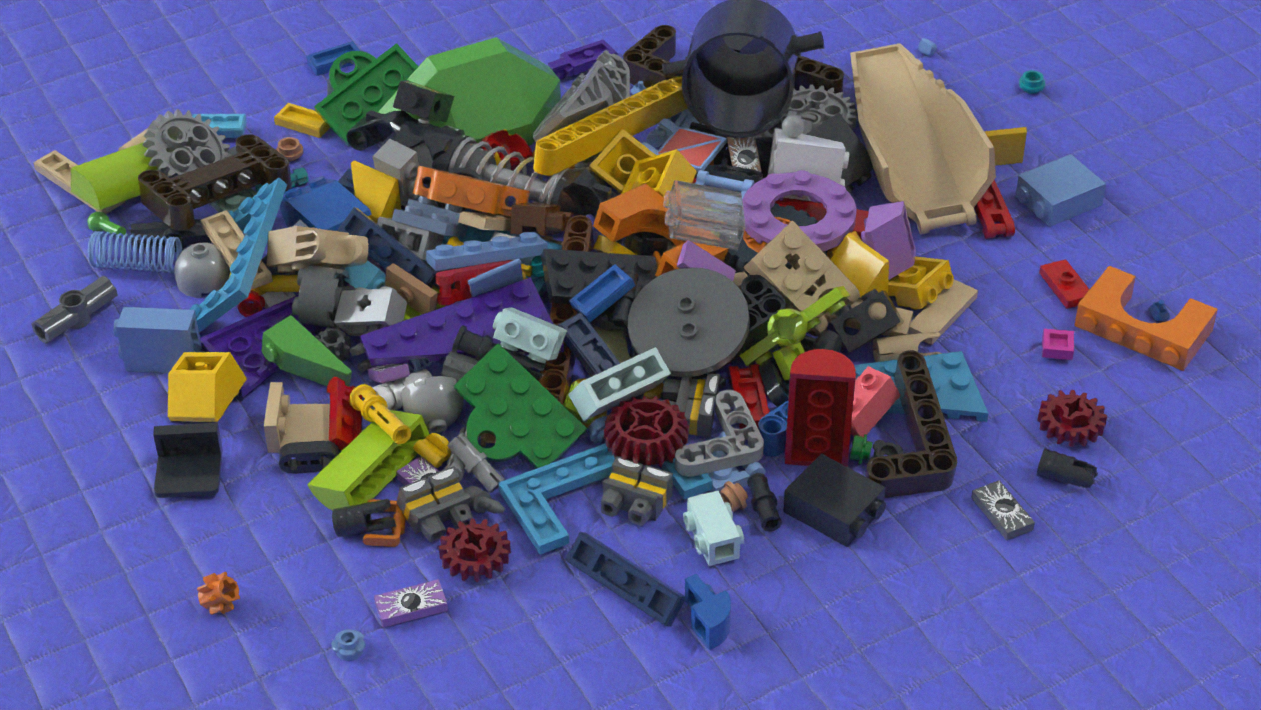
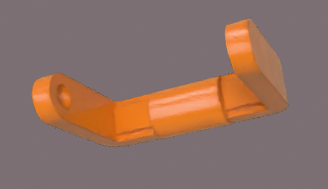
[363,499,406,547]

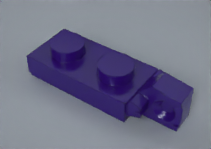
[548,40,618,80]

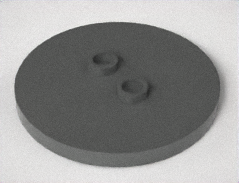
[628,267,750,377]

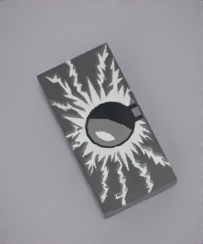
[971,480,1035,541]

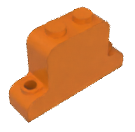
[413,166,530,216]

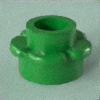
[849,434,873,465]

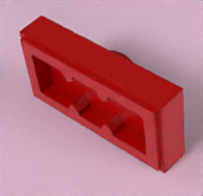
[1039,259,1090,309]

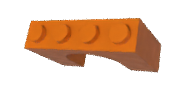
[593,184,729,277]
[1074,266,1218,371]

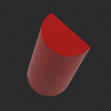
[785,349,856,467]

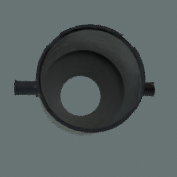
[662,0,825,138]

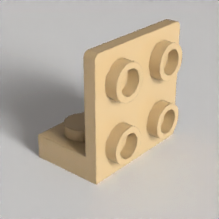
[264,382,330,453]

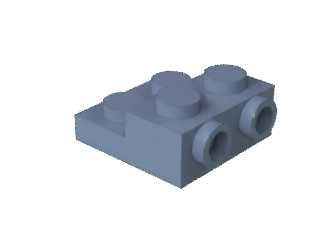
[392,196,468,237]

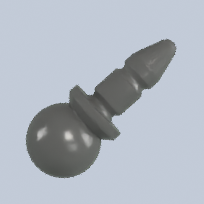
[464,486,505,514]

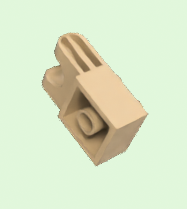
[744,220,860,337]
[267,226,368,273]

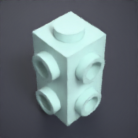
[493,307,567,363]
[683,491,744,566]

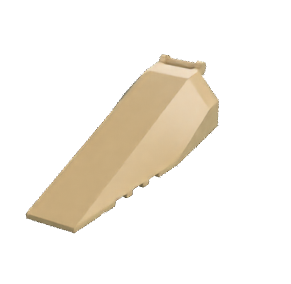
[850,43,996,235]

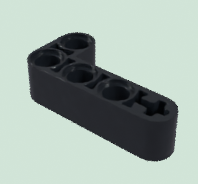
[693,274,786,378]

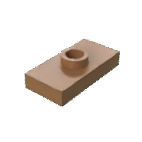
[385,263,437,314]

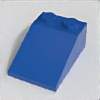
[279,176,372,231]

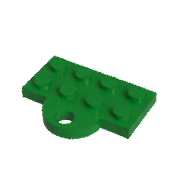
[314,43,418,147]
[454,343,587,469]

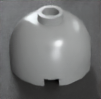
[174,243,231,298]
[401,376,464,433]

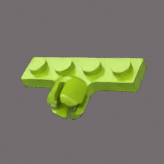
[740,286,850,366]

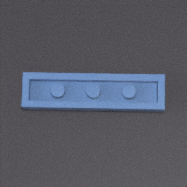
[426,232,548,271]

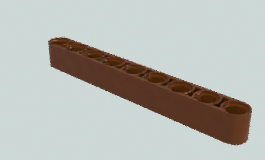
[539,215,594,405]

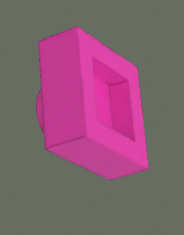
[1042,328,1074,360]

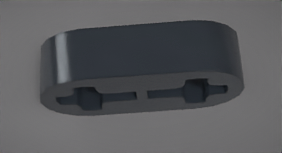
[710,165,763,184]
[758,357,789,407]
[279,440,339,474]

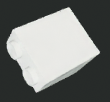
[768,128,849,201]

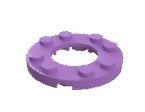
[741,170,856,252]

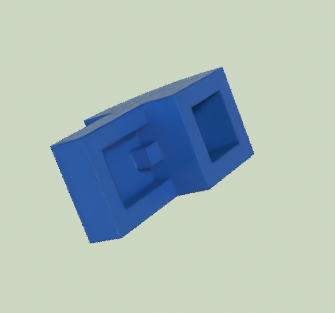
[685,574,731,650]

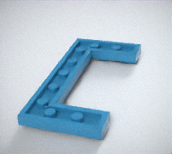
[189,178,287,332]
[498,432,713,555]

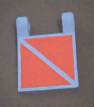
[642,118,727,172]

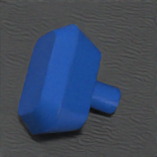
[1148,300,1170,322]

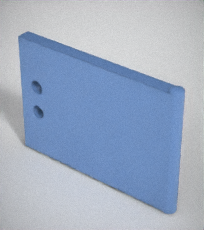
[468,258,523,297]

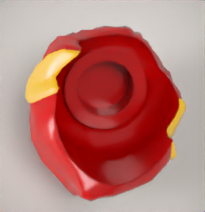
[481,129,533,171]

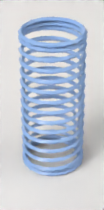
[88,231,182,273]

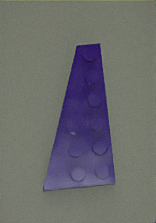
[360,277,564,366]
[200,280,355,397]

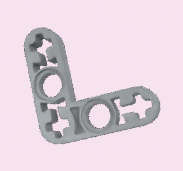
[675,390,764,477]

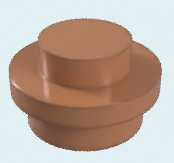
[276,137,303,161]
[719,481,748,512]

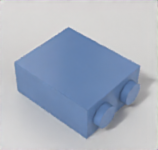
[1015,154,1106,227]
[113,307,203,373]

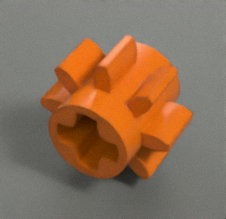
[197,572,240,615]

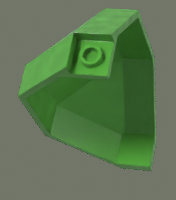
[378,37,561,146]

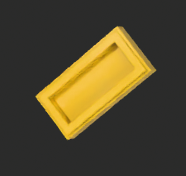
[274,103,330,138]

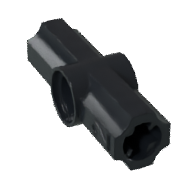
[131,219,212,252]

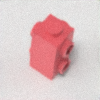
[851,366,901,437]

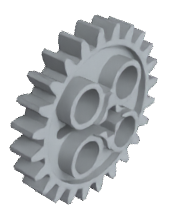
[777,85,857,130]
[143,109,232,178]

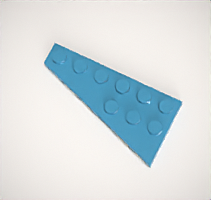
[788,351,988,422]

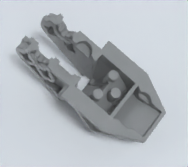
[533,50,630,141]

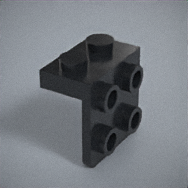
[153,423,223,498]

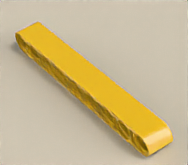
[533,77,688,175]

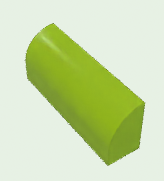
[71,142,158,210]
[307,410,429,511]

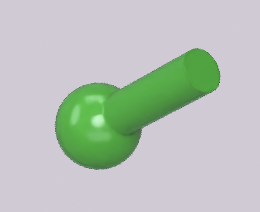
[87,211,126,238]

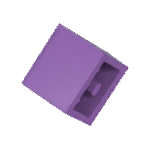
[861,201,916,279]

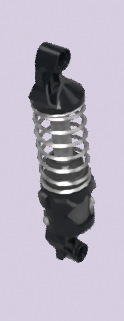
[346,110,618,218]

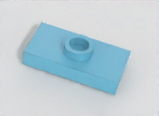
[192,114,247,138]

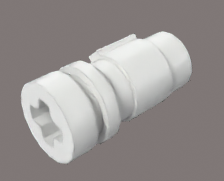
[372,369,432,411]

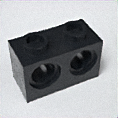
[831,289,904,352]

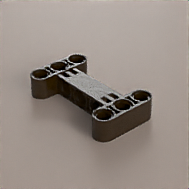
[138,134,292,231]

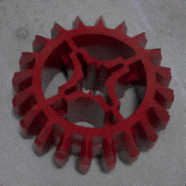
[604,395,689,468]

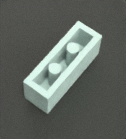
[568,347,671,421]

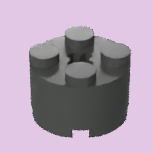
[292,265,350,329]

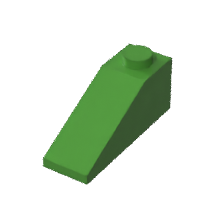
[261,315,352,387]

